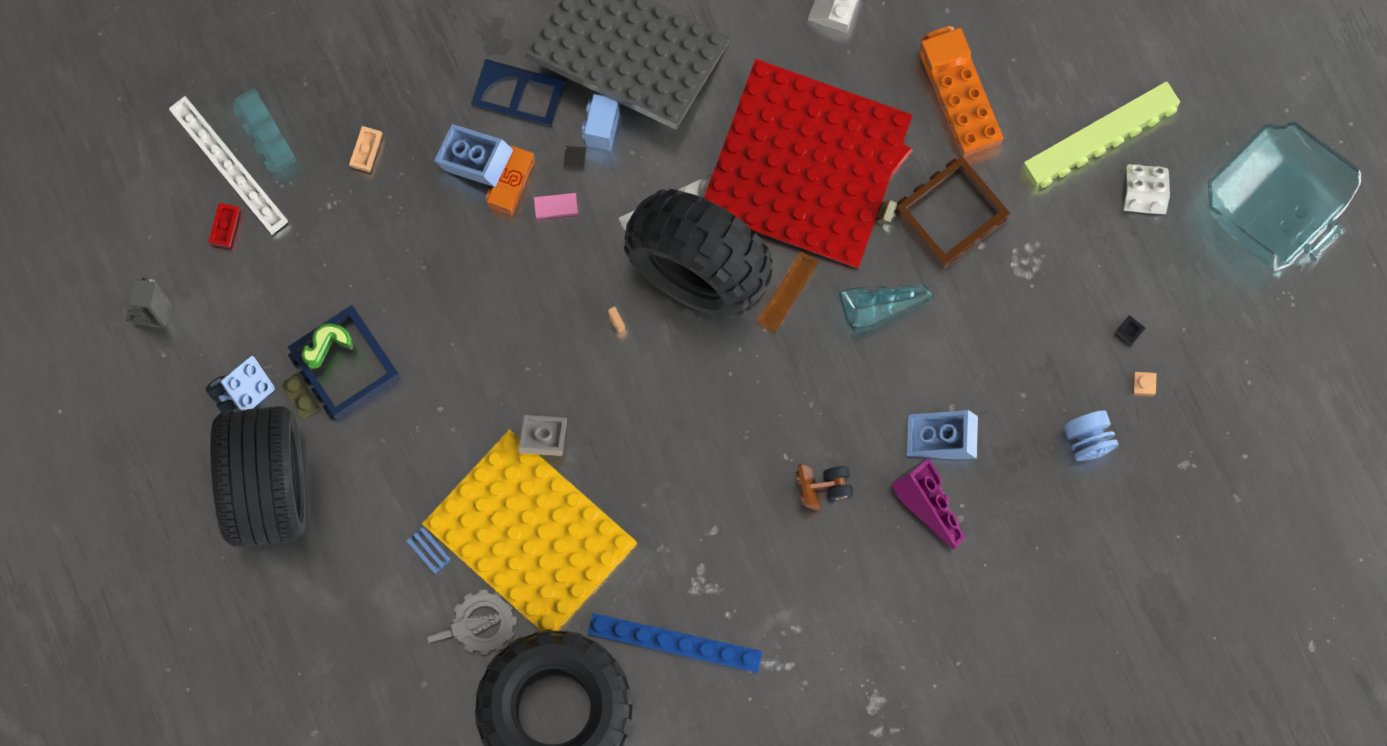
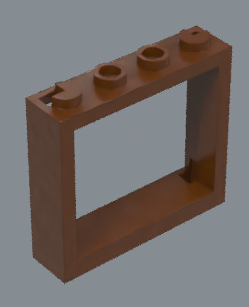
[896,157,1011,270]

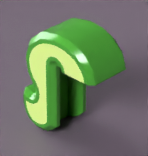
[301,323,353,369]

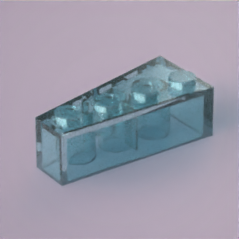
[232,88,298,175]

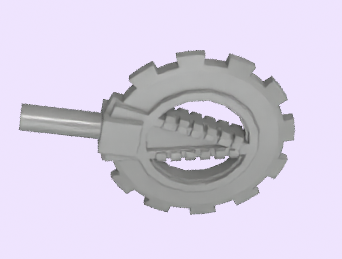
[426,590,517,655]

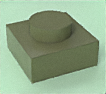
[875,200,897,225]

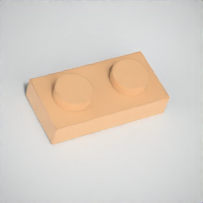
[349,126,383,173]

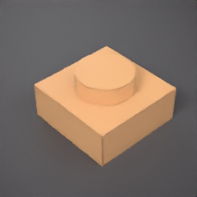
[1133,372,1156,396]

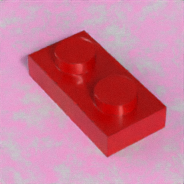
[208,203,240,249]

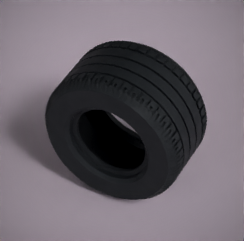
[210,406,306,547]

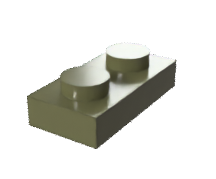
[280,372,321,420]

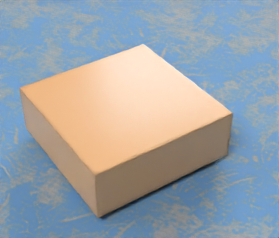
[608,306,625,333]

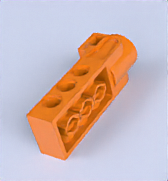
[919,26,1004,158]

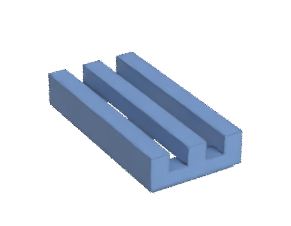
[406,527,451,574]

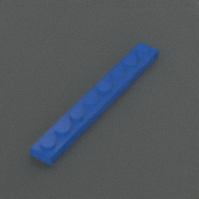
[588,613,762,673]

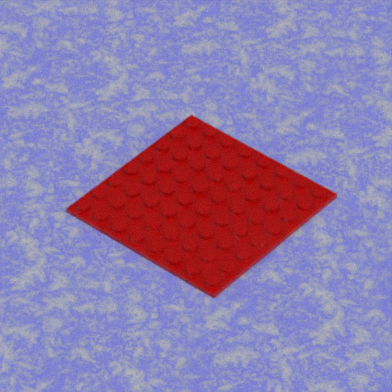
[704,58,913,269]

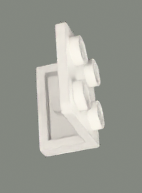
[1124,164,1170,214]

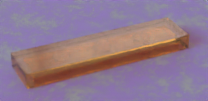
[757,252,819,333]

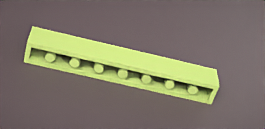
[1022,81,1180,189]

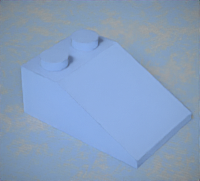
[907,410,978,460]

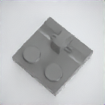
[519,415,567,456]

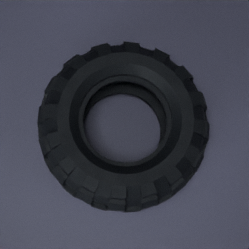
[624,189,773,318]
[475,629,633,746]

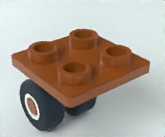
[796,464,854,511]

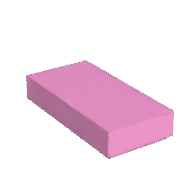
[534,193,578,219]

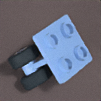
[206,356,275,412]

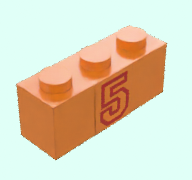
[485,145,535,216]

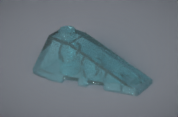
[839,285,934,333]

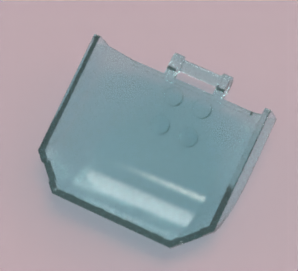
[1207,122,1361,271]

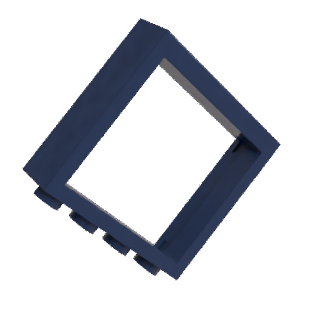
[288,305,400,420]

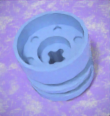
[1063,410,1119,461]

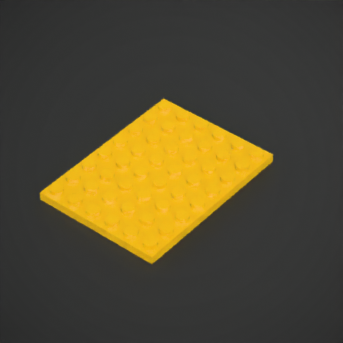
[422,429,637,631]

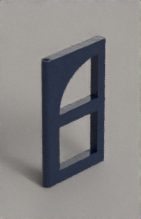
[471,59,566,127]

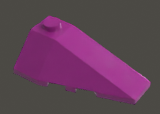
[891,458,965,549]

